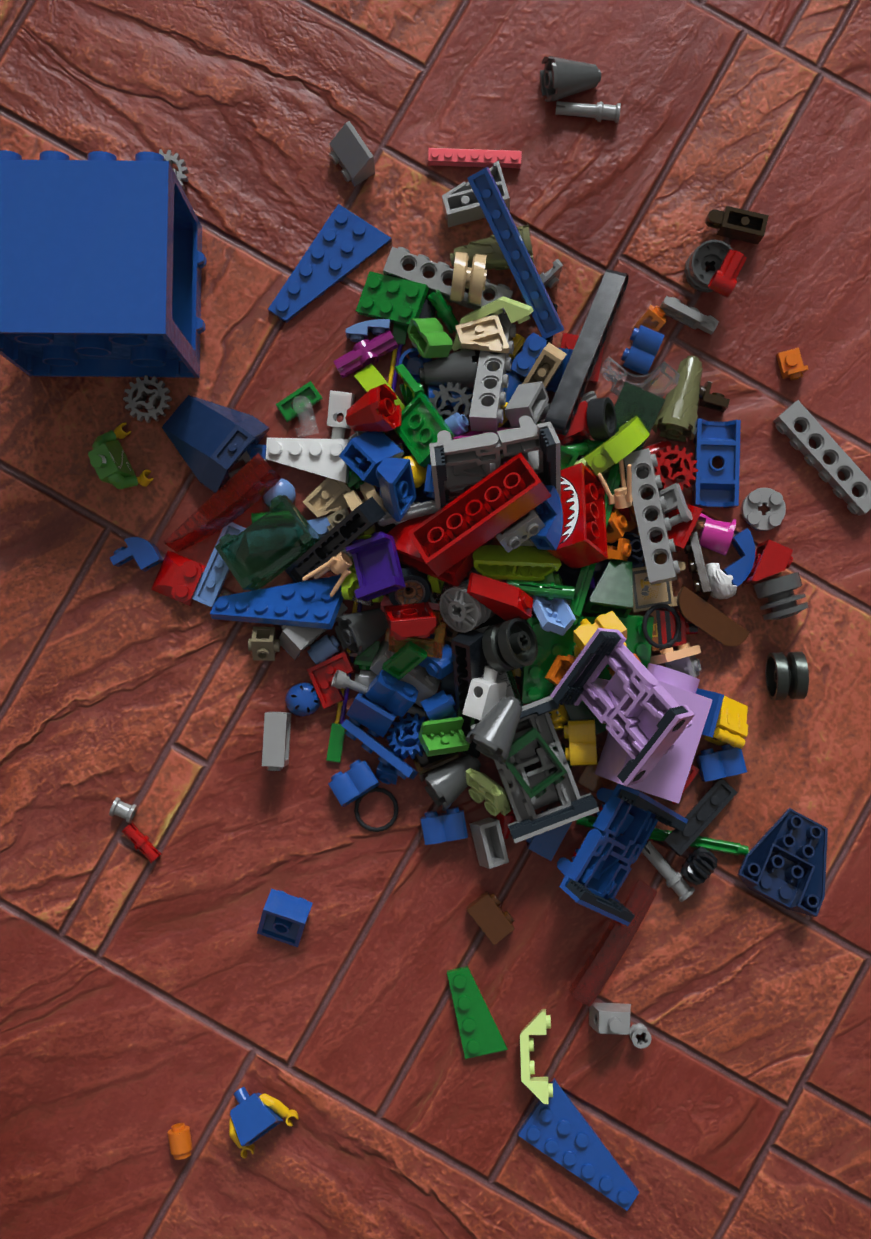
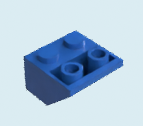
[339,431,405,487]

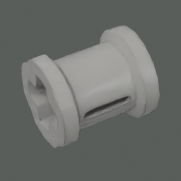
[109,797,138,823]
[629,1023,652,1049]

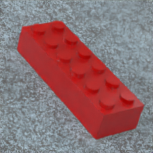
[408,452,551,576]

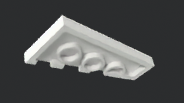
[266,438,350,484]

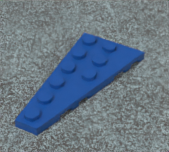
[268,204,392,323]
[518,1078,639,1211]

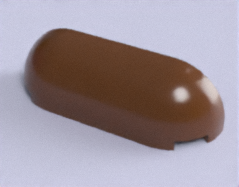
[677,586,750,646]

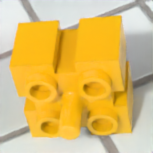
[573,611,627,658]

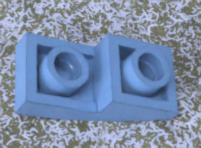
[346,319,391,342]

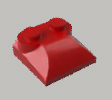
[151,550,206,606]
[384,602,436,640]

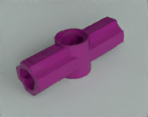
[333,330,399,378]

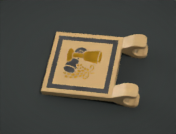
[632,561,686,612]

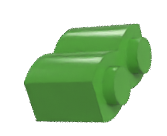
[407,318,453,358]

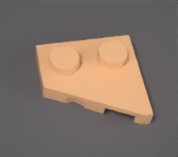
[650,642,701,665]

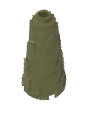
[450,225,534,270]
[652,355,703,442]

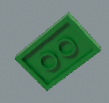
[356,271,429,326]
[395,391,455,468]

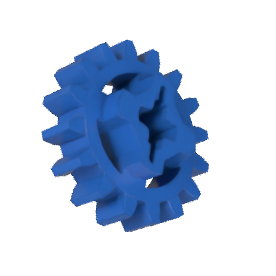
[387,713,427,759]

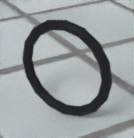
[642,603,681,649]
[354,787,399,832]

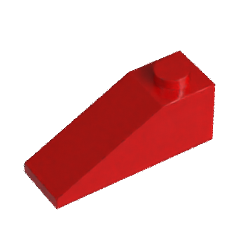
[467,572,533,621]

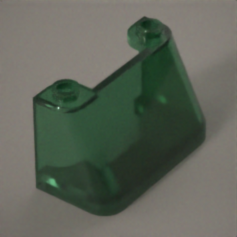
[214,495,321,591]

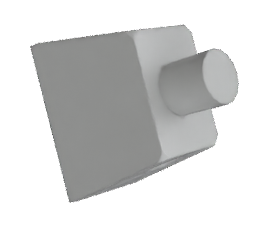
[589,1002,631,1035]

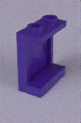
[345,532,406,601]

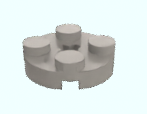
[741,488,786,531]

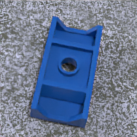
[692,418,741,508]

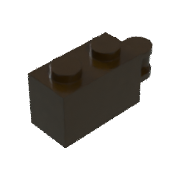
[705,206,769,245]

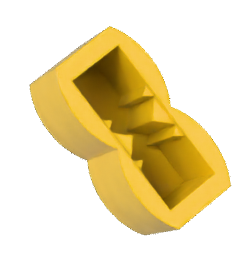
[564,719,597,766]

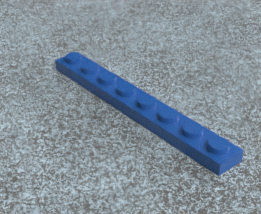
[467,167,564,339]

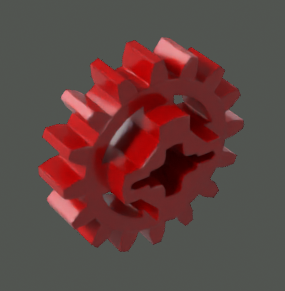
[654,445,698,491]

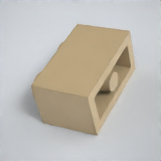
[522,343,567,390]

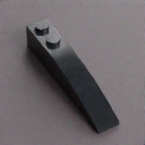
[285,497,386,583]
[451,630,487,758]

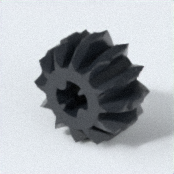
[681,847,718,886]

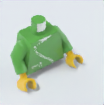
[88,423,154,489]

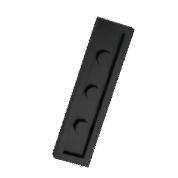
[663,778,738,856]

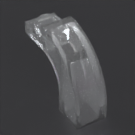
[600,356,680,398]

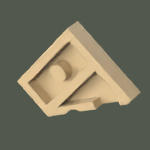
[455,314,510,354]
[303,478,351,517]

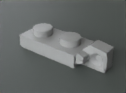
[660,296,719,335]

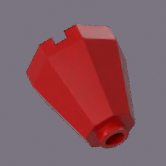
[345,384,402,432]

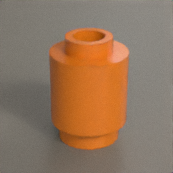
[167,1123,193,1160]

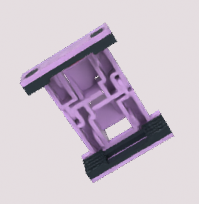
[550,628,695,787]

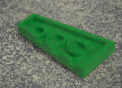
[447,966,508,1059]

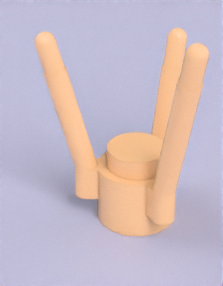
[598,459,633,509]
[302,551,353,597]

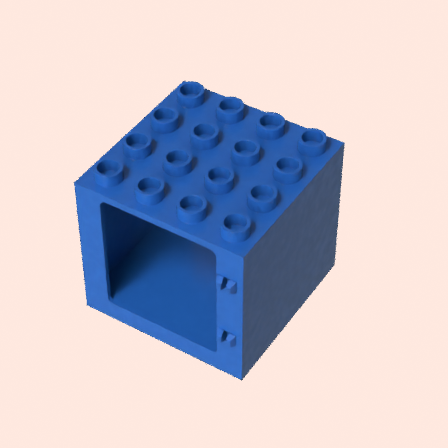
[0,150,207,378]

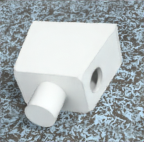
[327,390,355,439]
[462,666,507,720]

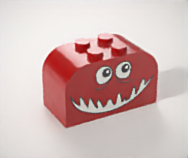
[546,462,608,569]

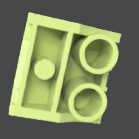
[466,768,511,816]

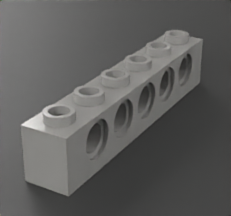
[383,247,513,315]
[469,314,516,432]
[773,400,871,516]
[624,448,680,585]

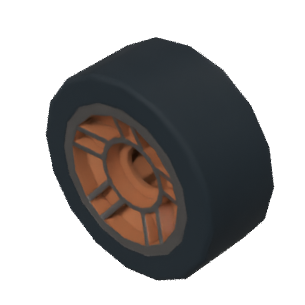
[388,567,431,605]

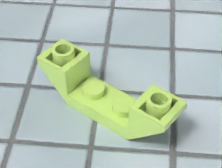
[452,296,534,351]
[520,1009,553,1104]

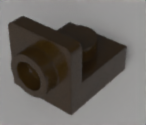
[698,381,730,412]

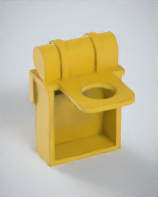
[705,696,748,749]

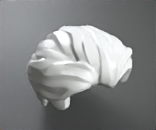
[706,563,737,599]

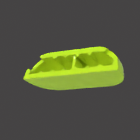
[472,545,561,581]

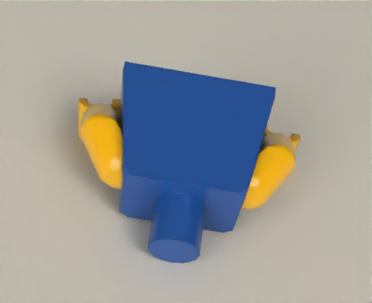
[229,1087,299,1158]

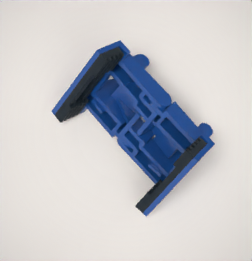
[557,784,688,926]

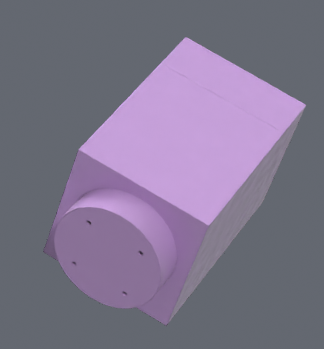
[595,663,713,803]

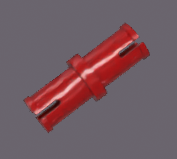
[122,822,161,863]

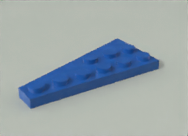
[210,575,344,629]

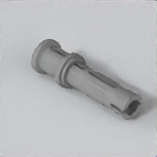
[555,101,621,123]
[642,841,695,902]

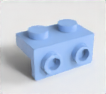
[531,596,576,636]

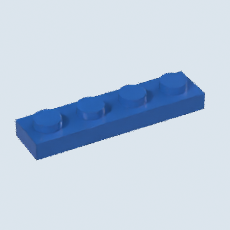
[341,719,418,780]

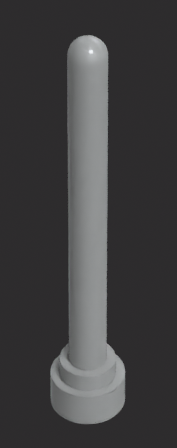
[331,670,428,718]

